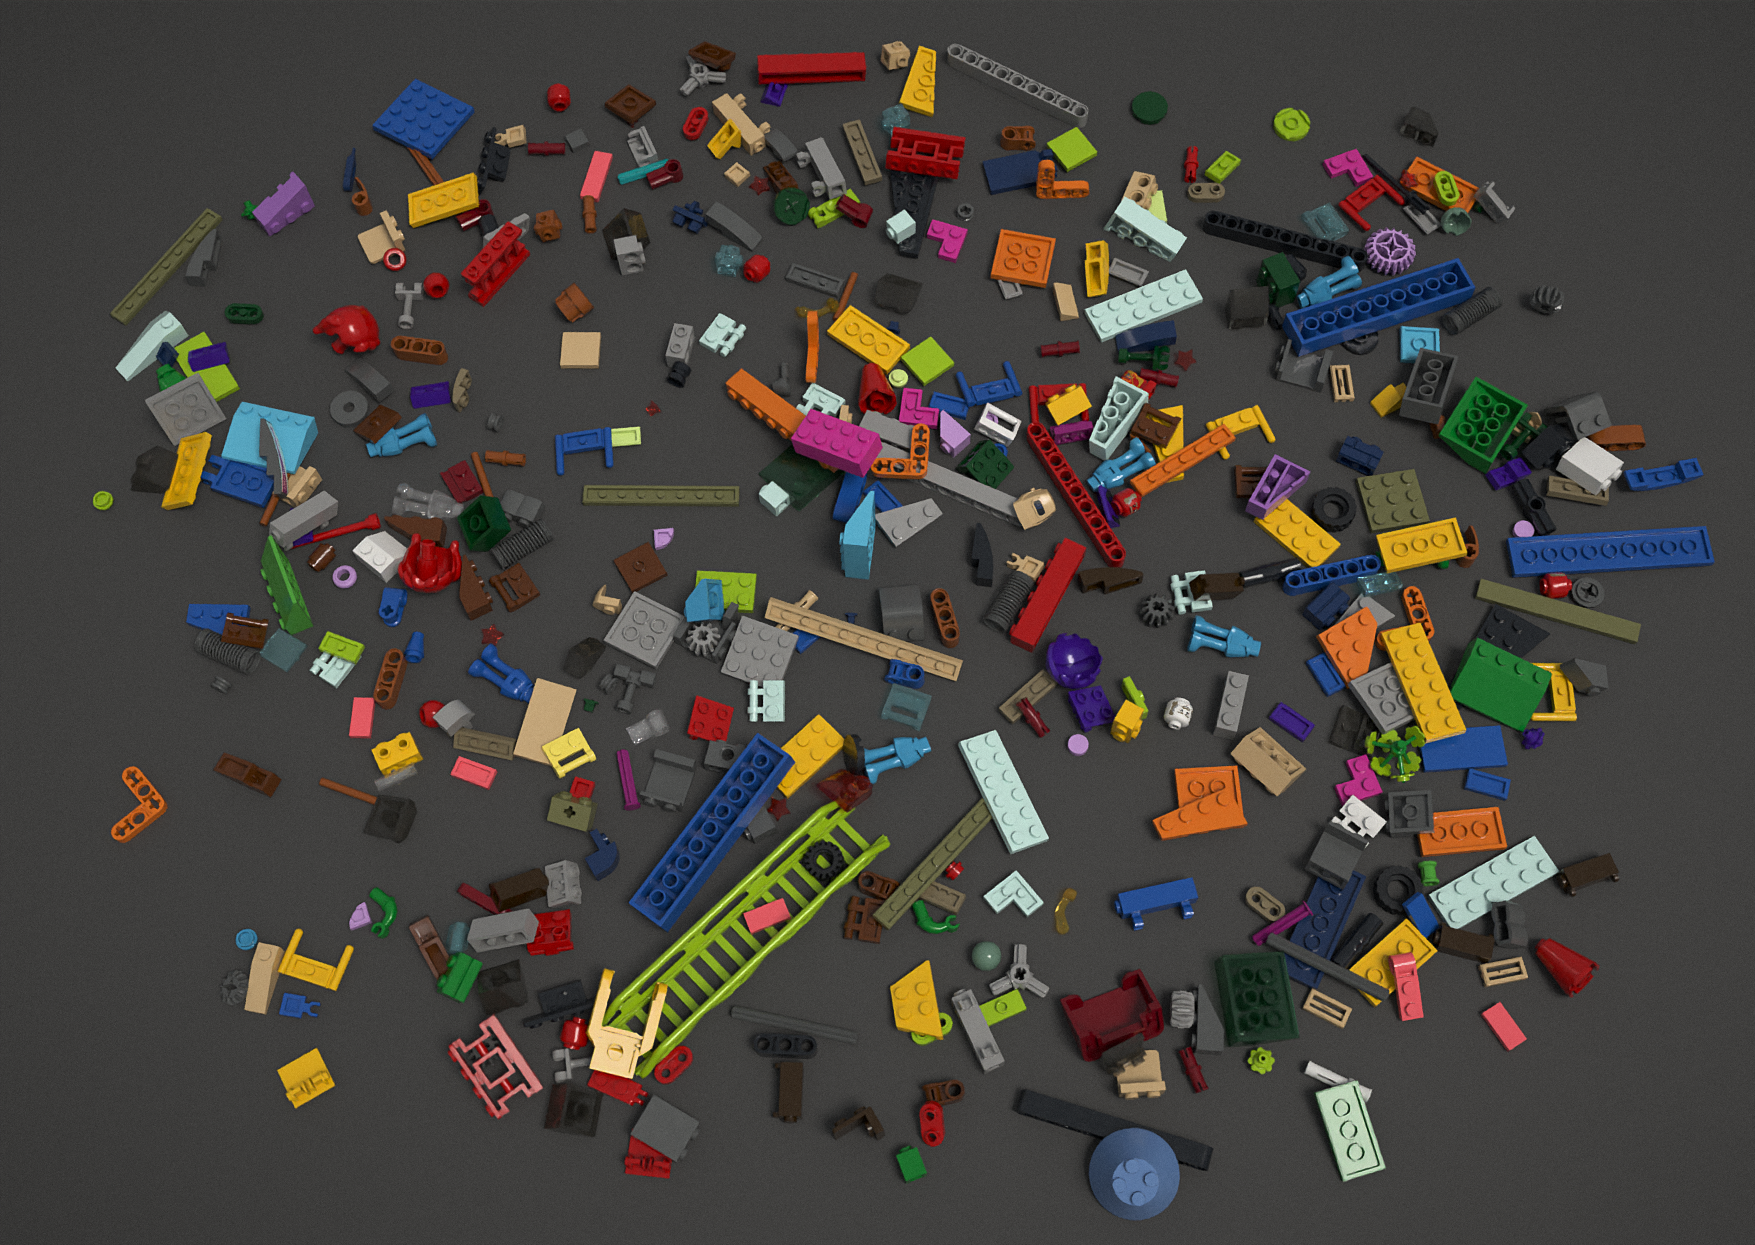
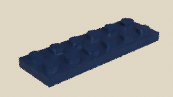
[1276,870,1366,990]

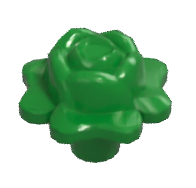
[241,200,259,220]

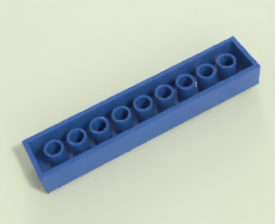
[1282,258,1476,357]
[629,733,795,932]

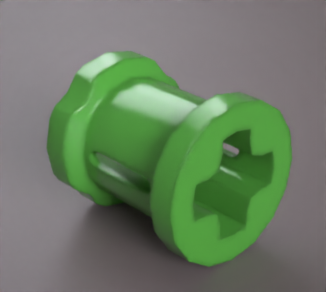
[1418,861,1440,887]

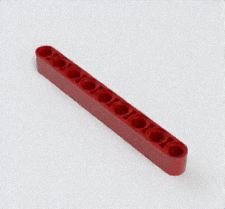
[1026,422,1126,568]

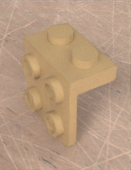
[358,210,405,264]
[271,466,322,507]
[1115,1050,1166,1100]

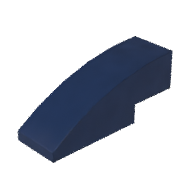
[1115,320,1177,354]

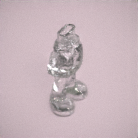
[392,482,464,520]

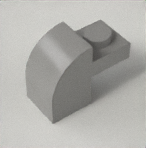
[433,700,475,737]

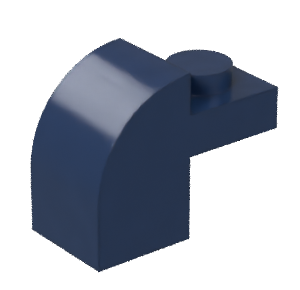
[585,828,620,881]

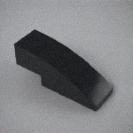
[971,523,994,587]

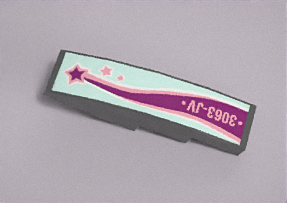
[259,418,288,498]

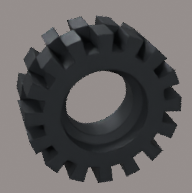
[805,841,844,881]

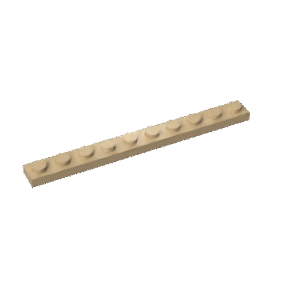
[765,597,963,681]

